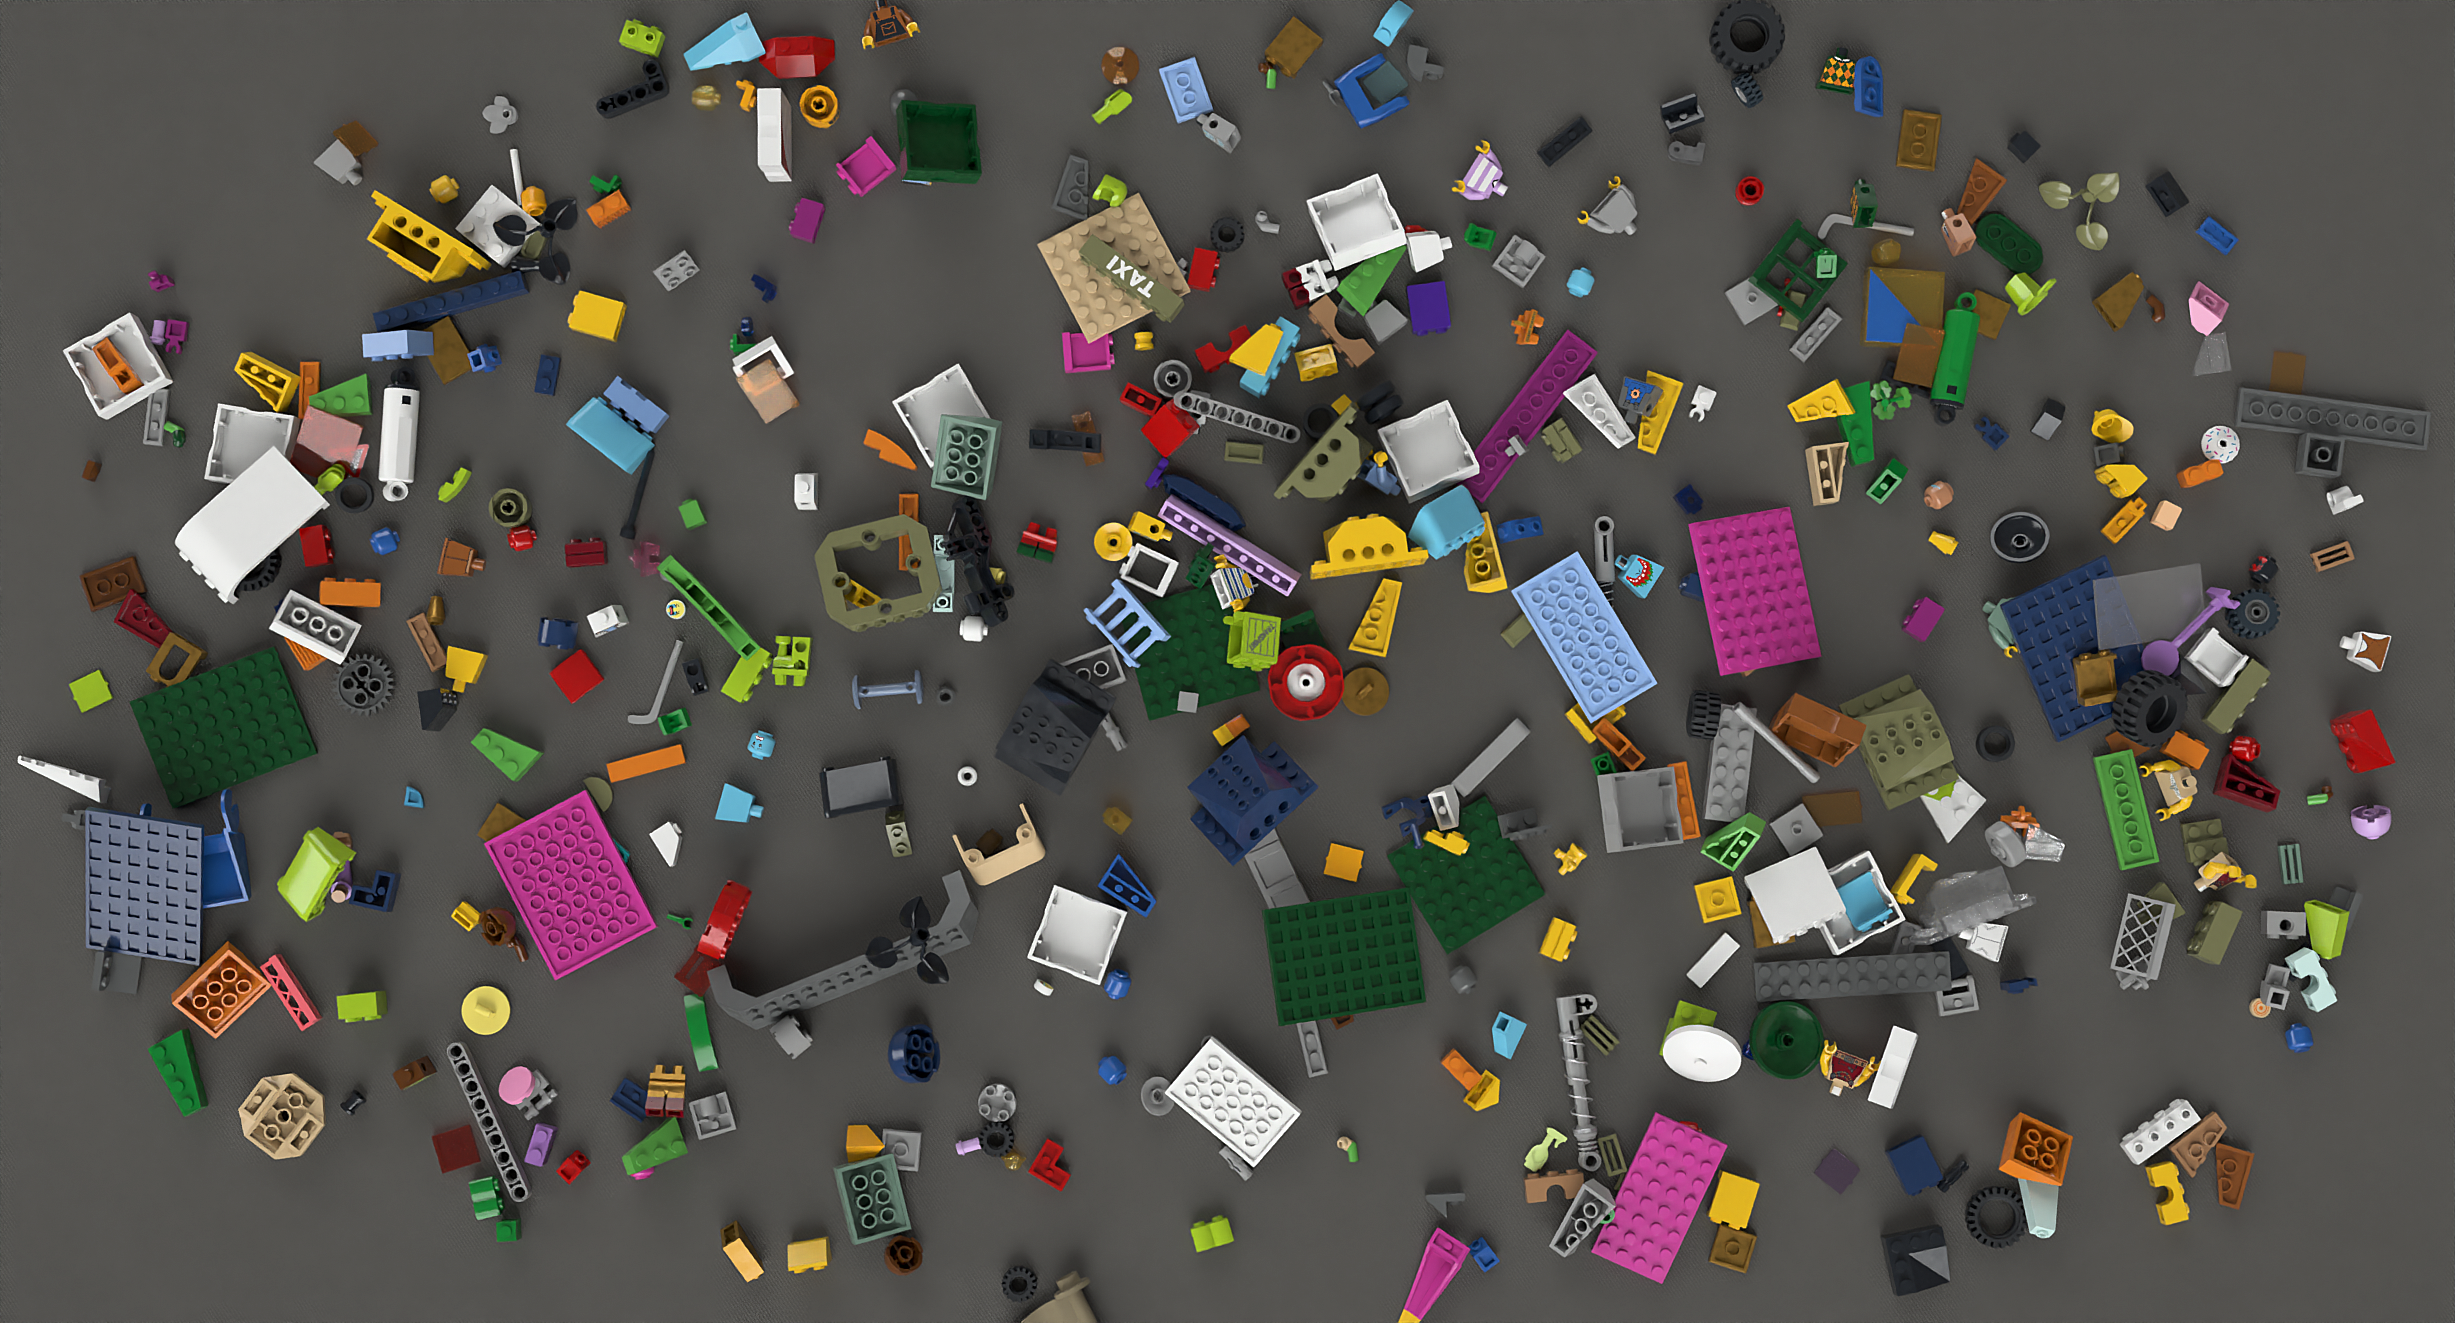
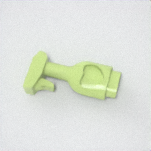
[1524,1127,1568,1173]

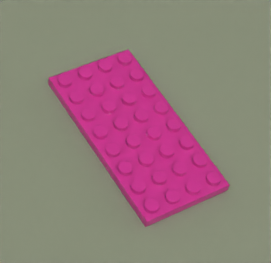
[1591,1112,1727,1284]

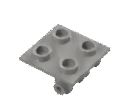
[653,250,699,292]

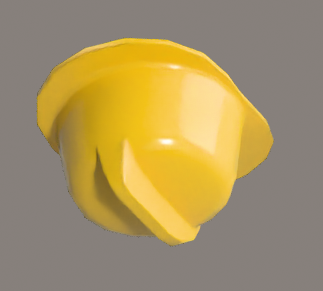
[2091,409,2134,443]

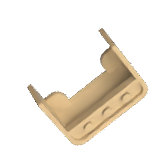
[952,803,1046,885]

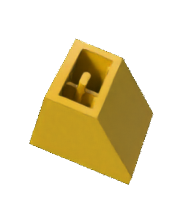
[2094,465,2148,499]
[788,1237,832,1273]

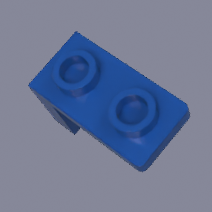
[1496,516,1544,544]

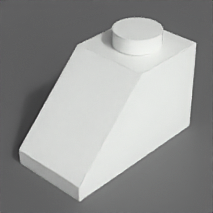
[1428,784,1459,831]
[649,822,682,867]

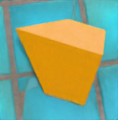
[846,1125,885,1163]

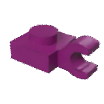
[148,270,175,292]

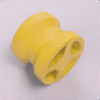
[1134,332,1154,350]

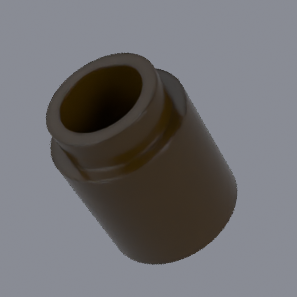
[975,828,1003,856]

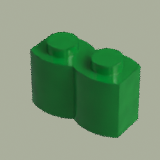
[469,1175,505,1220]

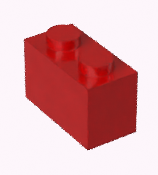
[1187,247,1221,292]
[1119,382,1163,418]
[299,525,335,568]

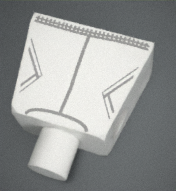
[1958,922,2008,962]

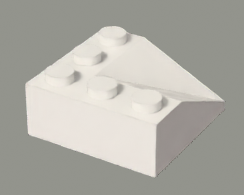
[455,185,540,268]

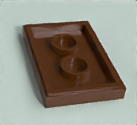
[79,556,148,612]

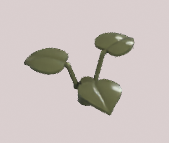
[2039,172,2120,250]

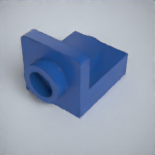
[1468,1237,1500,1273]

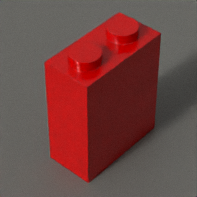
[1141,398,1200,459]

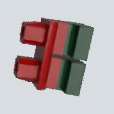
[1016,522,1058,564]

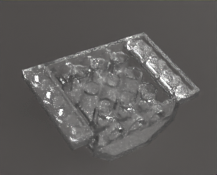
[1908,866,2038,945]

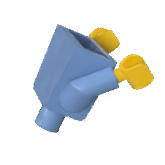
[1357,450,1401,496]

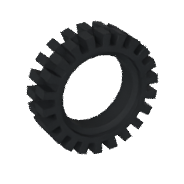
[236,548,281,591]
[1965,1186,2028,1248]

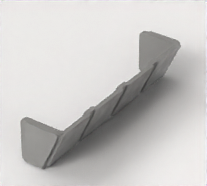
[1245,828,1310,909]

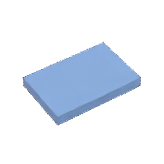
[1159,57,1213,123]

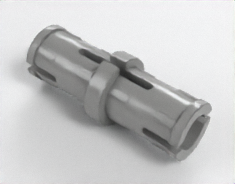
[1102,713,1128,752]
[1219,1145,1254,1181]

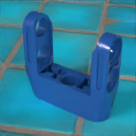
[1334,53,1410,129]

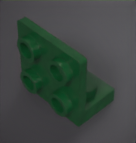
[1280,610,1326,649]

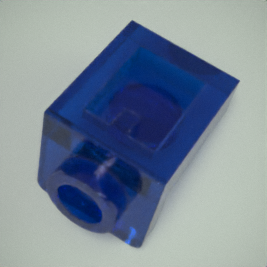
[751,273,777,304]

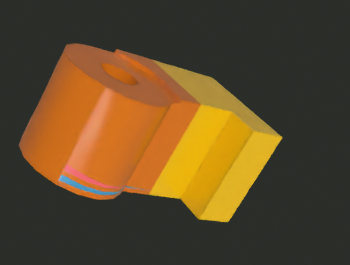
[1212,714,1250,747]

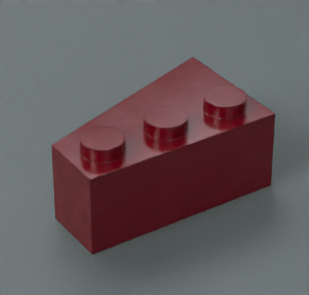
[2212,754,2281,813]

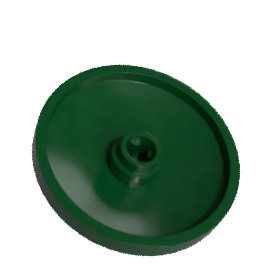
[1749,1002,1824,1080]

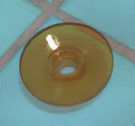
[1101,47,1139,85]

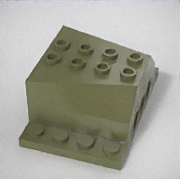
[1273,402,1374,504]
[1838,674,1959,811]

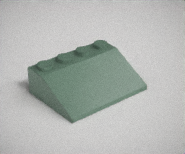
[931,414,1002,500]
[833,1153,911,1245]

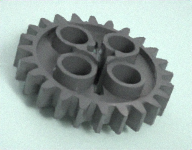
[331,654,396,716]

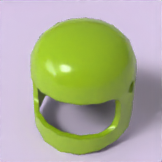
[1093,174,1127,207]

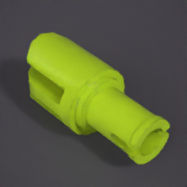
[1092,89,1132,125]
[314,464,345,496]

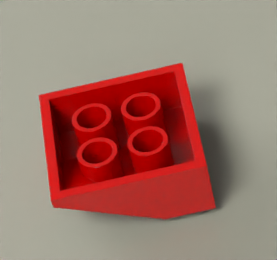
[2330,709,2396,773]

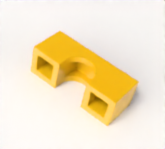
[2145,1161,2190,1225]

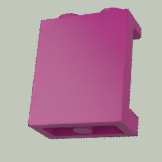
[836,136,897,197]
[1062,332,1115,373]

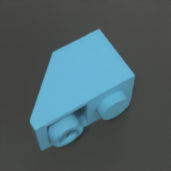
[1492,1012,1527,1059]

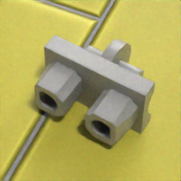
[2115,956,2150,990]

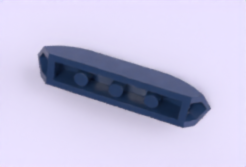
[1163,474,1246,532]

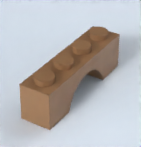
[1308,295,1375,370]

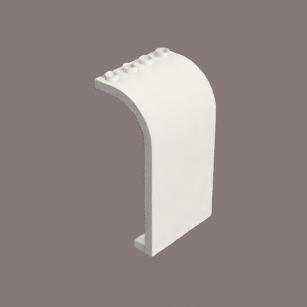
[175,446,330,604]

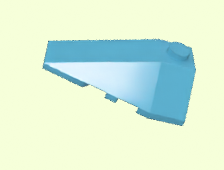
[683,12,766,70]

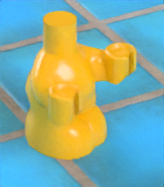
[1553,843,1587,876]

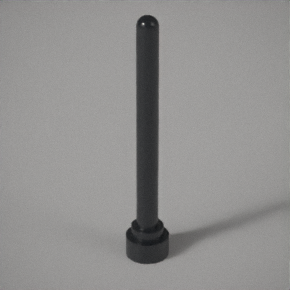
[619,450,655,540]

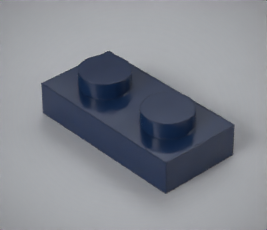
[534,355,561,396]

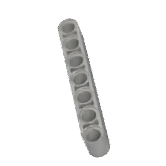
[1174,391,1300,443]

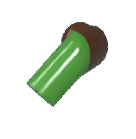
[1258,62,1277,89]
[2307,786,2334,805]

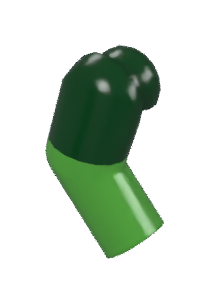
[164,421,186,448]

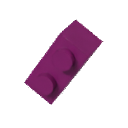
[789,198,826,244]
[1902,597,1945,642]

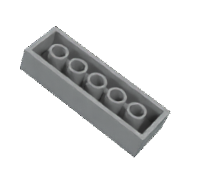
[1702,704,1757,823]

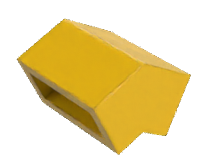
[451,901,480,931]

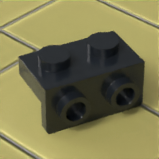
[1660,93,1705,134]

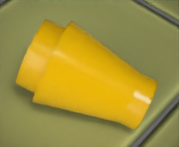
[1928,531,1959,555]

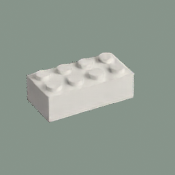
[269,590,362,664]

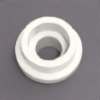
[958,767,977,786]

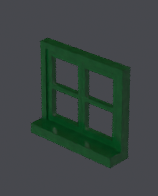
[1748,218,1848,323]

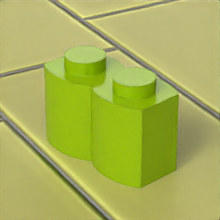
[1190,1215,1234,1252]

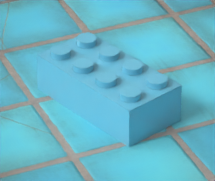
[1240,316,1301,398]

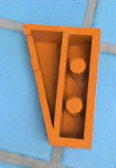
[319,578,381,607]

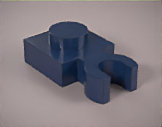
[1974,417,2010,451]

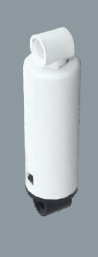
[378,367,420,501]

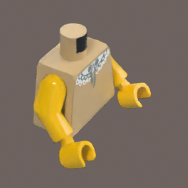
[2139,760,2197,821]

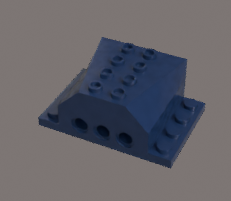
[1187,735,1318,866]

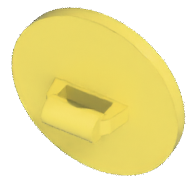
[462,986,511,1035]

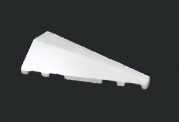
[18,756,111,803]

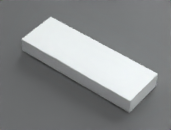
[1686,933,1740,988]

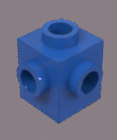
[467,344,502,373]

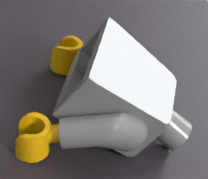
[1577,176,1637,235]

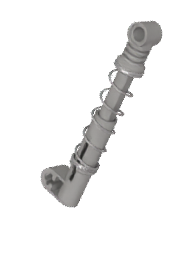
[1556,994,1601,1171]

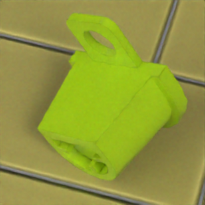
[2005,273,2057,315]

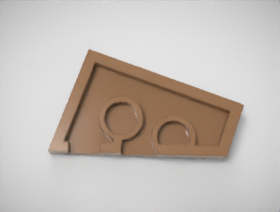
[2168,1111,2227,1178]

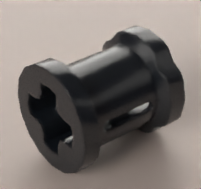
[340,1090,367,1116]

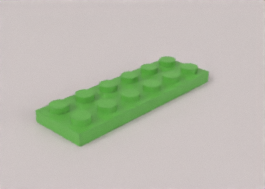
[2093,749,2160,870]

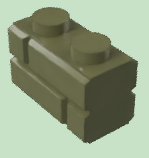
[1541,418,1583,464]

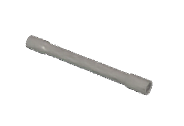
[1733,702,1820,783]

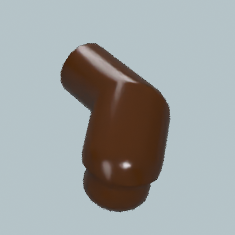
[2146,294,2166,323]
[506,936,529,962]

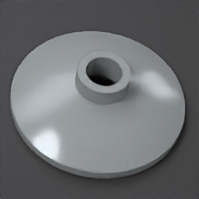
[1141,1077,1175,1116]

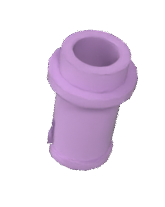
[149,320,167,345]
[956,1137,981,1156]

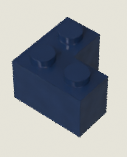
[349,870,401,912]

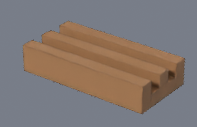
[2310,541,2355,572]

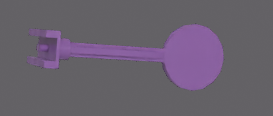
[2141,587,2240,676]

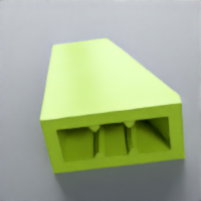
[2304,900,2350,959]

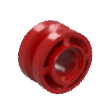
[1735,176,1764,206]

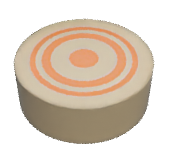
[2249,998,2271,1018]

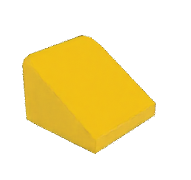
[1331,394,1352,416]

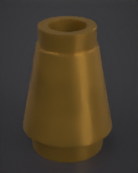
[426,596,446,625]

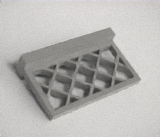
[2110,894,2176,980]

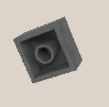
[2295,433,2345,479]

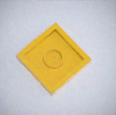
[1694,876,1742,923]

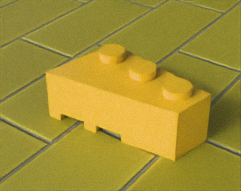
[234,352,301,413]

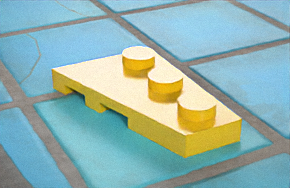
[1787,379,1855,422]

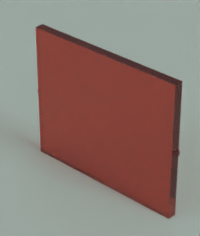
[290,405,364,480]

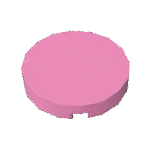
[499,1066,535,1105]

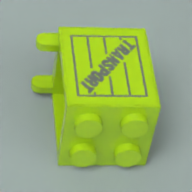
[1223,611,1281,671]

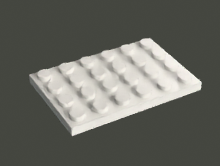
[1165,1037,1302,1167]

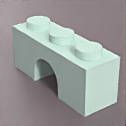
[2285,947,2337,1012]

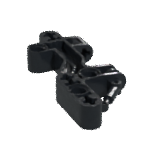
[940,495,1015,627]

